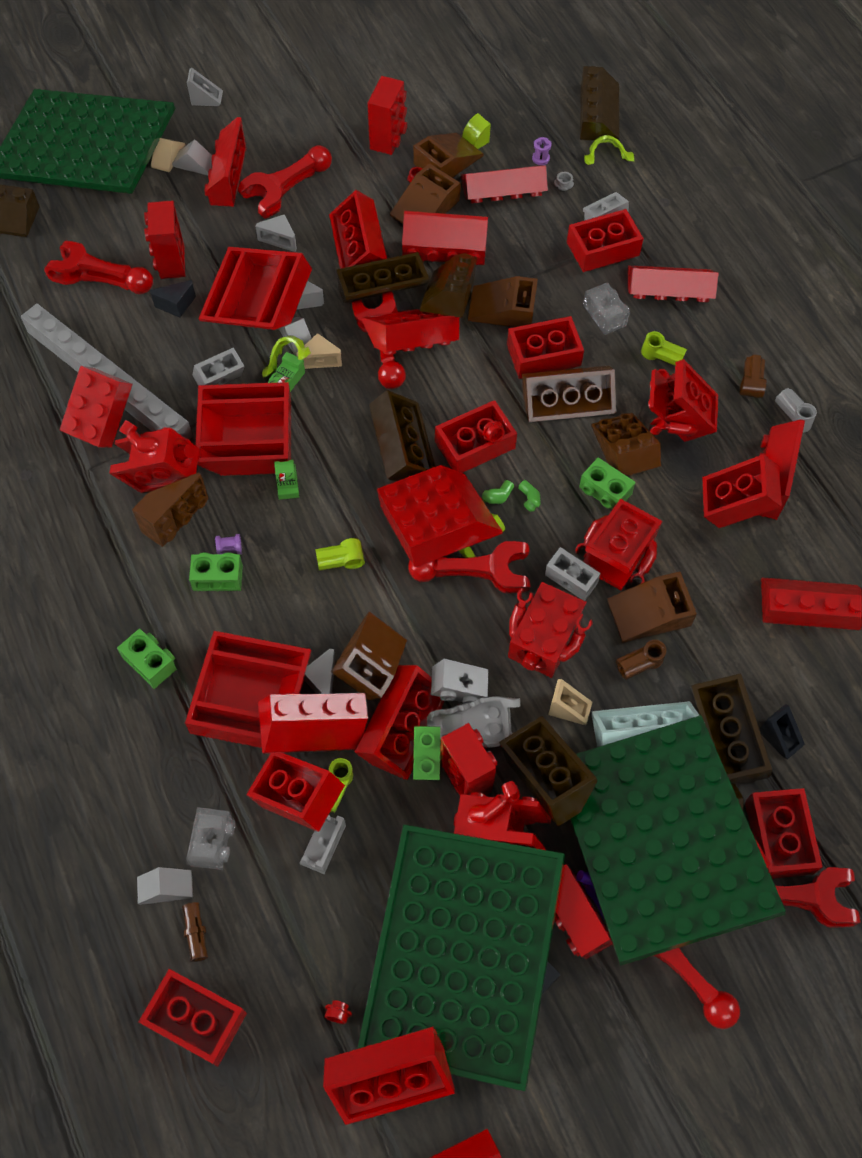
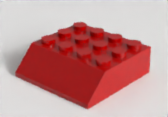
[199,247,312,330]
[196,382,291,476]
[377,465,503,568]
[185,631,311,748]

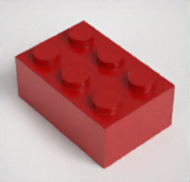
[368,76,407,155]
[144,201,186,279]
[567,209,644,272]
[507,316,584,379]
[60,366,133,447]
[435,400,517,473]
[702,454,782,528]
[440,723,497,797]
[246,753,345,832]
[745,788,823,879]
[554,864,613,959]
[139,969,247,1067]

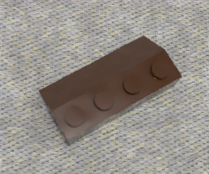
[522,365,616,422]

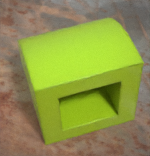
[462,113,491,149]

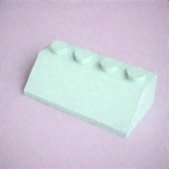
[592,701,705,747]

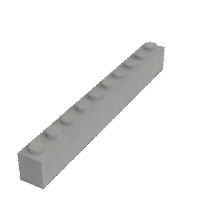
[21,304,193,440]

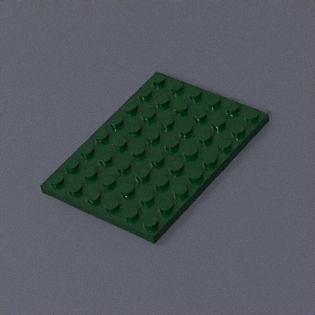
[0,89,176,194]
[571,715,786,966]
[358,824,565,1091]

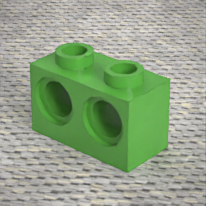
[579,457,636,510]
[189,552,243,591]
[117,628,177,689]
[413,726,440,780]

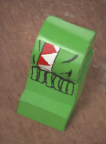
[268,352,305,392]
[275,460,299,500]

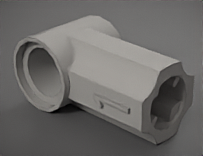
[775,388,817,433]

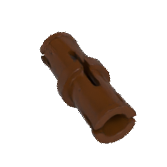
[182,902,208,962]

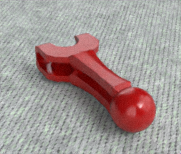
[238,145,332,219]
[44,241,153,294]
[352,291,406,389]
[408,541,530,593]
[775,867,861,927]
[650,948,740,1029]

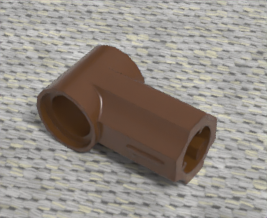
[740,354,767,398]
[616,640,666,680]

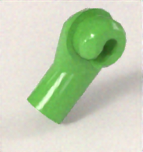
[482,480,514,504]
[518,480,541,512]

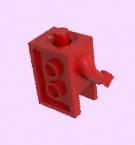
[648,359,718,442]
[109,420,200,493]
[576,499,662,590]
[508,582,593,678]
[454,781,551,850]

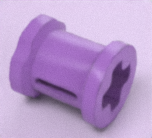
[532,137,552,165]
[215,534,242,555]

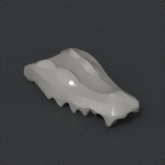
[427,696,521,747]

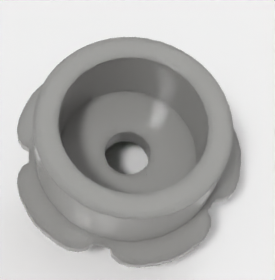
[554,172,574,191]

